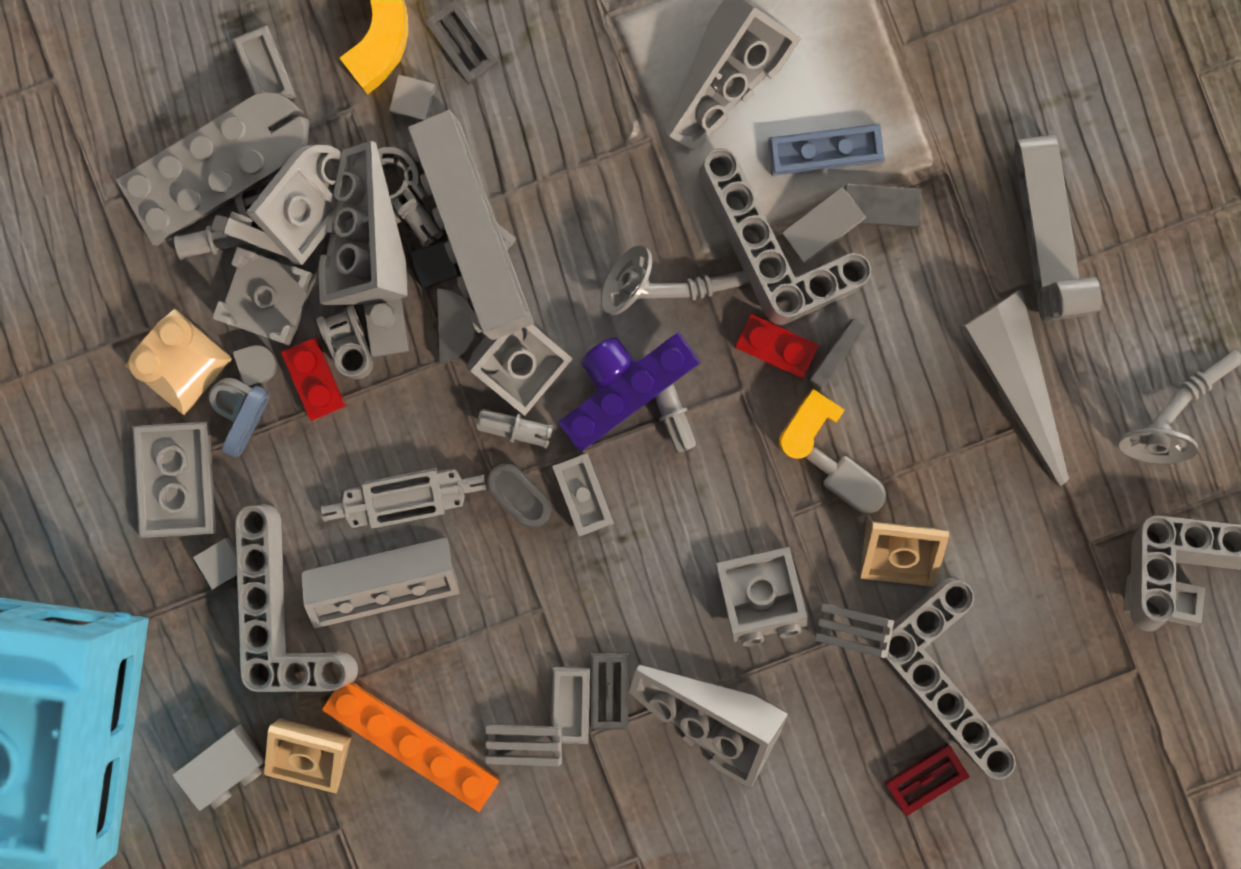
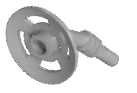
[601,245,750,315]
[1119,350,1241,464]

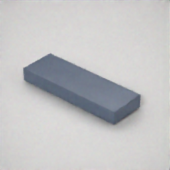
[768,123,885,176]

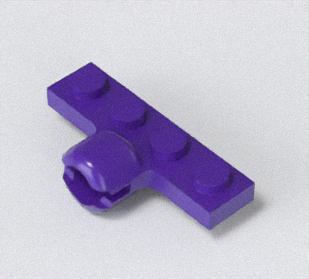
[558,332,701,452]

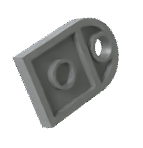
[247,145,342,265]

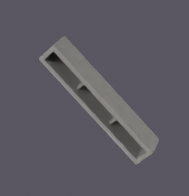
[408,109,534,341]

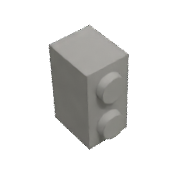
[172,724,265,812]

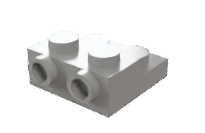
[716,547,807,646]

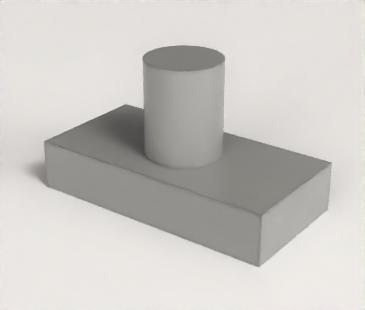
[364,298,410,357]

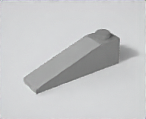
[665,0,801,150]
[318,141,408,305]
[629,665,788,788]

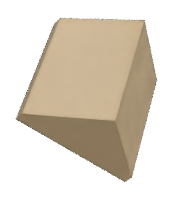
[860,521,949,587]
[264,718,352,794]

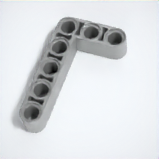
[1014,134,1102,322]
[699,148,872,325]
[235,504,358,692]
[1130,516,1241,632]
[878,578,1016,780]

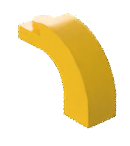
[340,0,408,95]

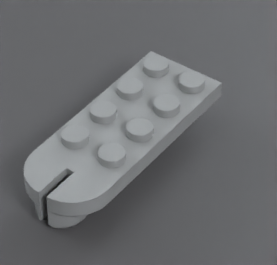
[116,92,310,246]

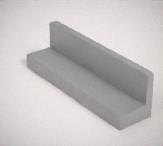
[302,538,460,629]

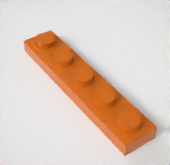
[322,682,501,812]

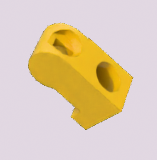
[779,389,844,459]

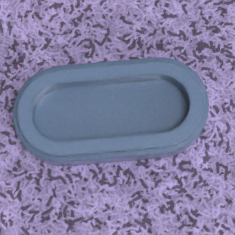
[222,385,270,458]

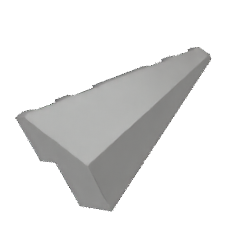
[960,289,1069,486]

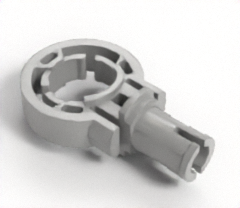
[378,147,443,247]

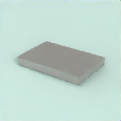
[132,421,216,538]

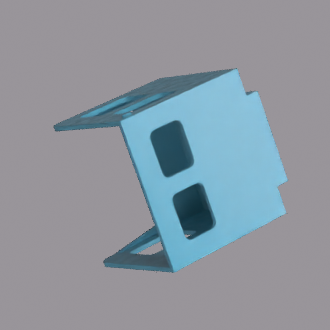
[0,598,149,869]

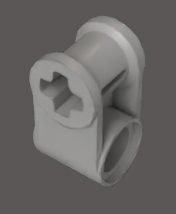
[316,305,374,380]

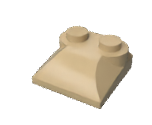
[125,309,234,415]

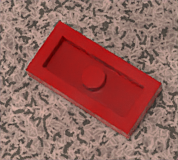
[734,314,819,379]
[281,337,347,421]

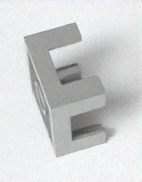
[212,247,316,346]

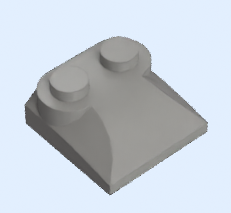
[466,324,573,416]

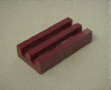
[884,743,970,816]

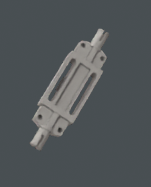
[321,468,487,529]

